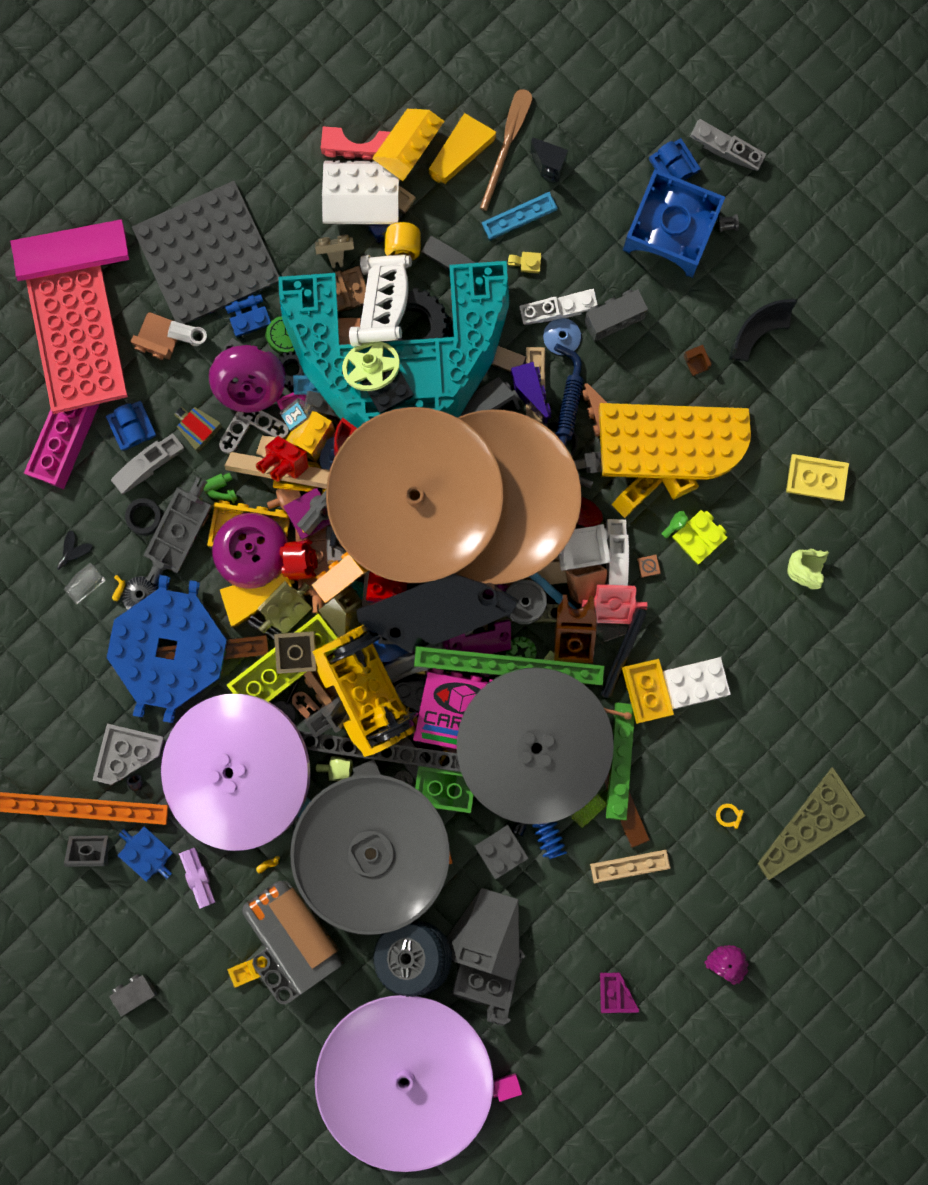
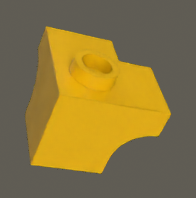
[661,478,699,500]

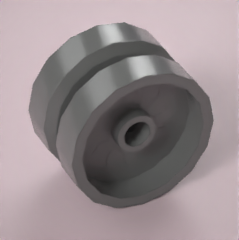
[506,580,547,625]

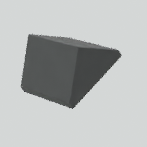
[64,835,109,867]

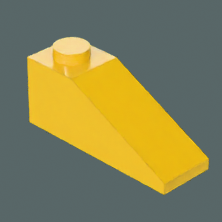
[612,478,663,518]

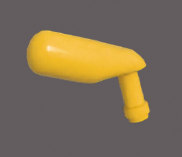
[112,575,125,602]
[256,856,280,873]

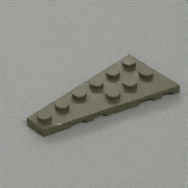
[757,767,865,880]

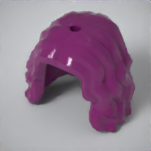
[704,945,749,985]

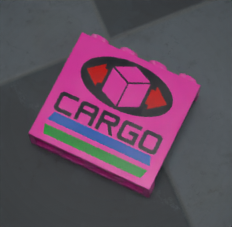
[413,668,493,749]

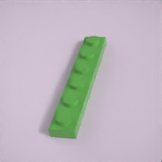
[606,703,635,821]

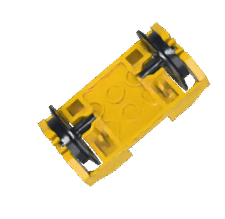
[312,625,418,757]

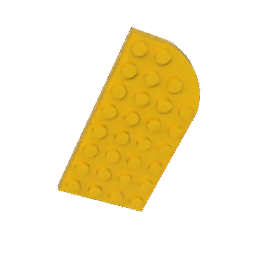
[598,403,751,480]

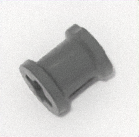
[718,214,739,233]

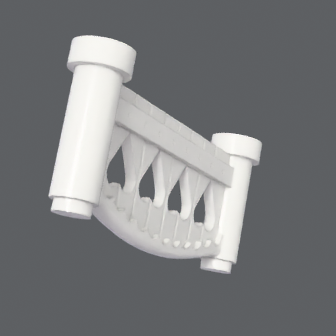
[349,254,412,346]

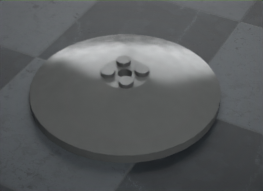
[456,667,614,824]
[290,774,450,935]

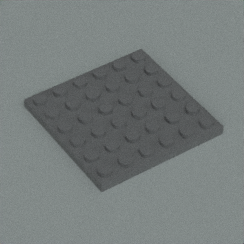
[132,181,279,325]

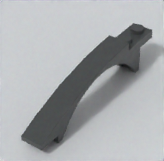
[304,642,444,738]

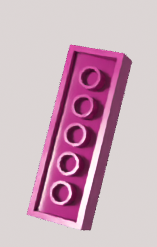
[10,219,129,281]
[24,404,99,489]

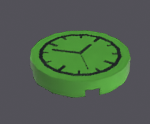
[265,316,295,354]

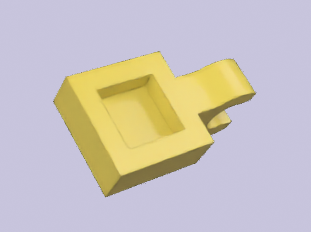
[508,252,541,274]

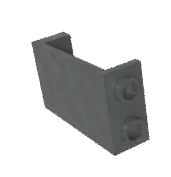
[461,377,521,416]

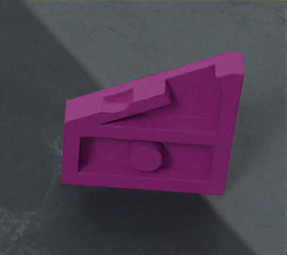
[600,972,639,1013]

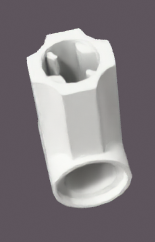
[167,321,207,346]

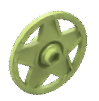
[342,342,400,391]

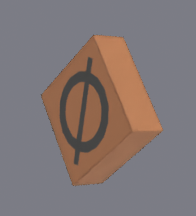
[637,555,660,578]

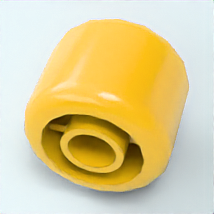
[385,222,421,260]

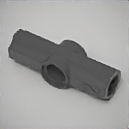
[297,490,329,535]

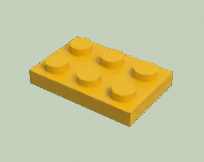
[622,659,674,724]

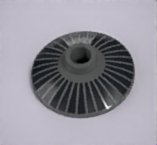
[121,576,159,610]

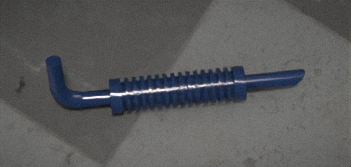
[554,343,584,447]

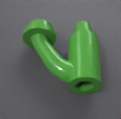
[203,473,238,503]

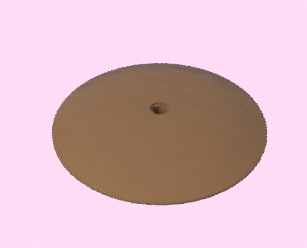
[326,407,503,583]
[410,410,581,584]

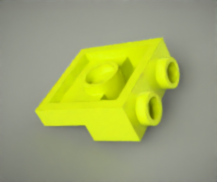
[672,510,727,565]

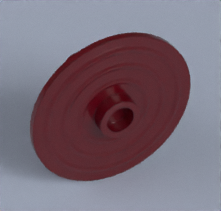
[575,497,603,529]

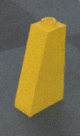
[429,113,496,184]
[220,573,295,628]

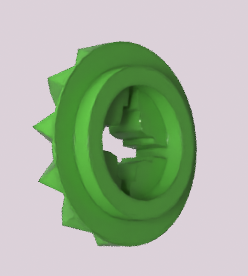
[506,637,537,659]

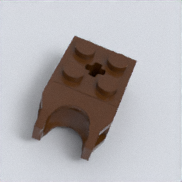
[553,595,597,663]

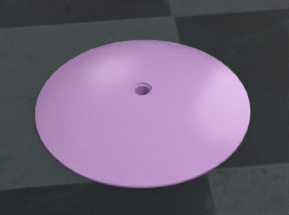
[315,995,493,1172]

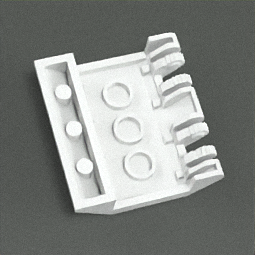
[322,161,399,224]

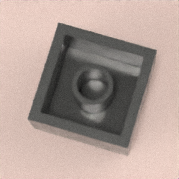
[475,825,529,879]

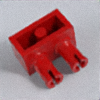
[256,436,309,482]

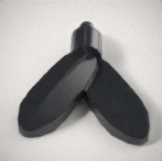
[57,530,92,570]

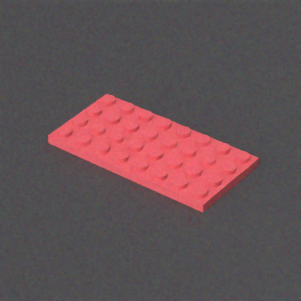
[26,265,128,414]

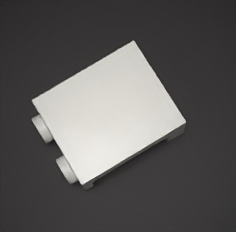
[558,524,611,571]

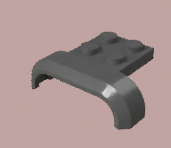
[451,949,525,1026]

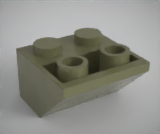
[319,586,362,637]

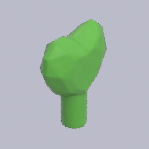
[662,511,688,538]

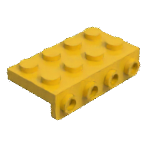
[207,500,290,550]

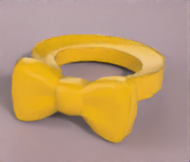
[716,804,744,829]

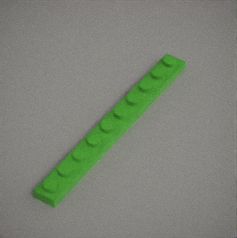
[414,647,604,685]

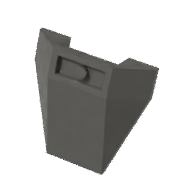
[446,888,520,981]

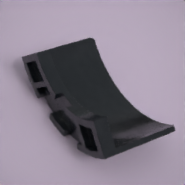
[729,299,797,362]

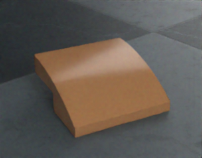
[335,266,366,312]

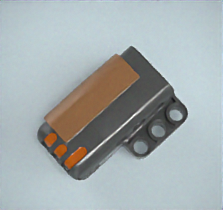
[242,881,344,1004]

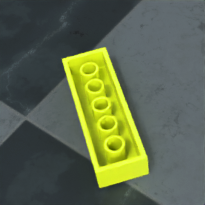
[227,613,339,702]

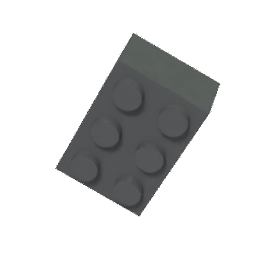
[584,289,648,342]

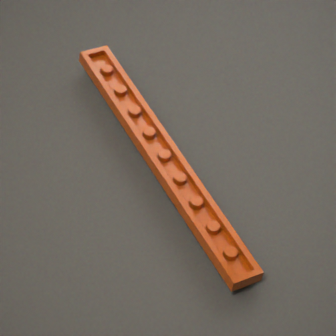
[0,792,169,825]

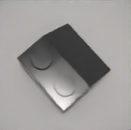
[530,137,568,182]

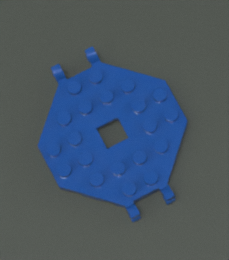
[107,575,228,723]

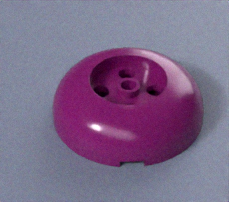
[209,345,286,413]
[212,513,288,589]

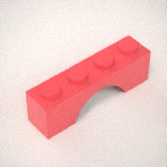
[321,126,390,160]

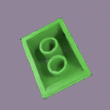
[415,766,474,813]

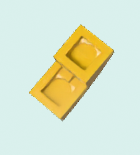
[227,956,268,988]

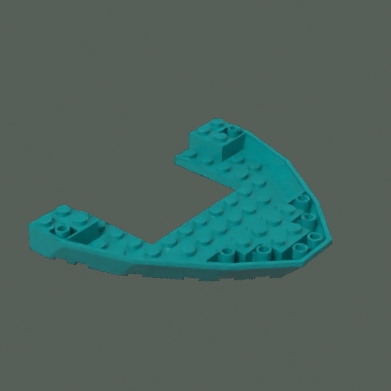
[278,261,509,428]

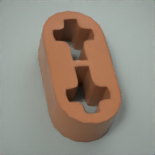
[292,692,320,719]

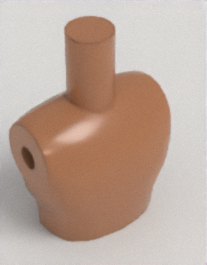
[267,489,301,511]

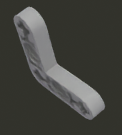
[219,410,289,454]

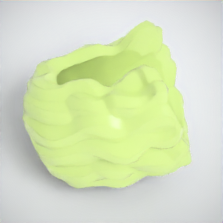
[787,549,829,589]

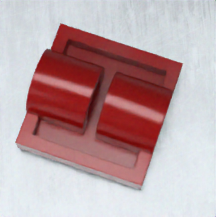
[366,571,407,602]

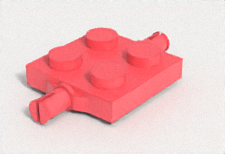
[582,585,647,624]

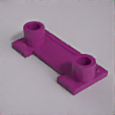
[443,620,511,654]

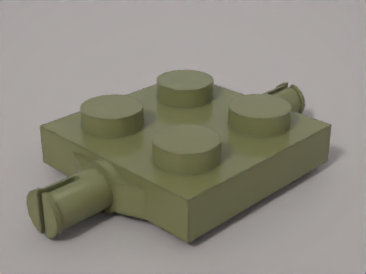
[258,581,312,634]

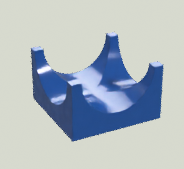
[623,169,725,278]

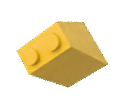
[285,411,336,462]

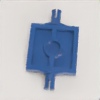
[117,827,173,882]

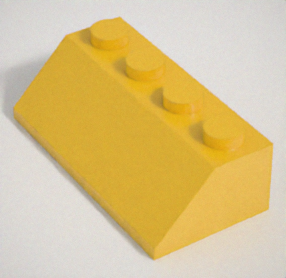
[372,109,445,181]

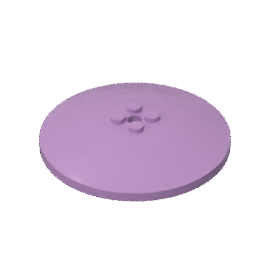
[161,694,310,851]

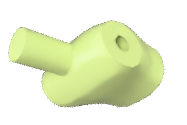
[316,756,353,782]

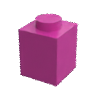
[493,1073,522,1102]

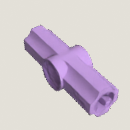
[179,848,216,908]

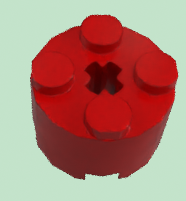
[280,540,318,581]

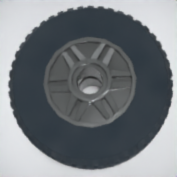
[373,921,452,997]

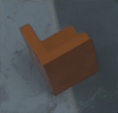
[684,345,712,376]

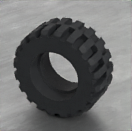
[376,288,449,342]

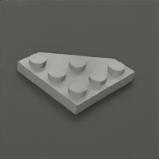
[93,724,164,785]

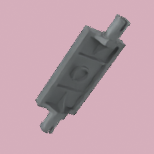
[144,477,212,584]

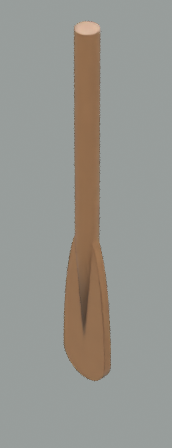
[480,89,532,211]

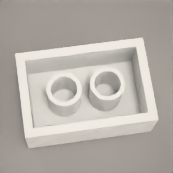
[663,657,731,710]

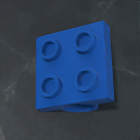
[649,138,701,180]
[106,401,157,451]

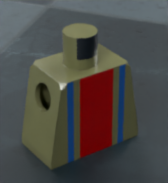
[174,407,222,453]

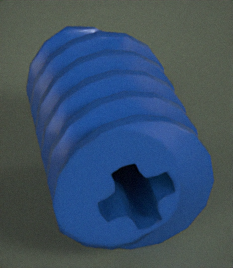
[532,821,567,859]

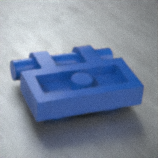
[225,294,271,338]

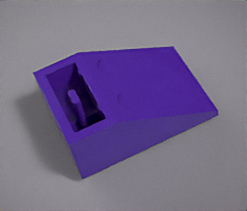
[511,362,551,424]

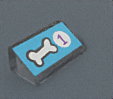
[279,398,314,431]

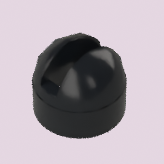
[126,774,143,791]

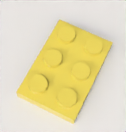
[786,454,849,501]

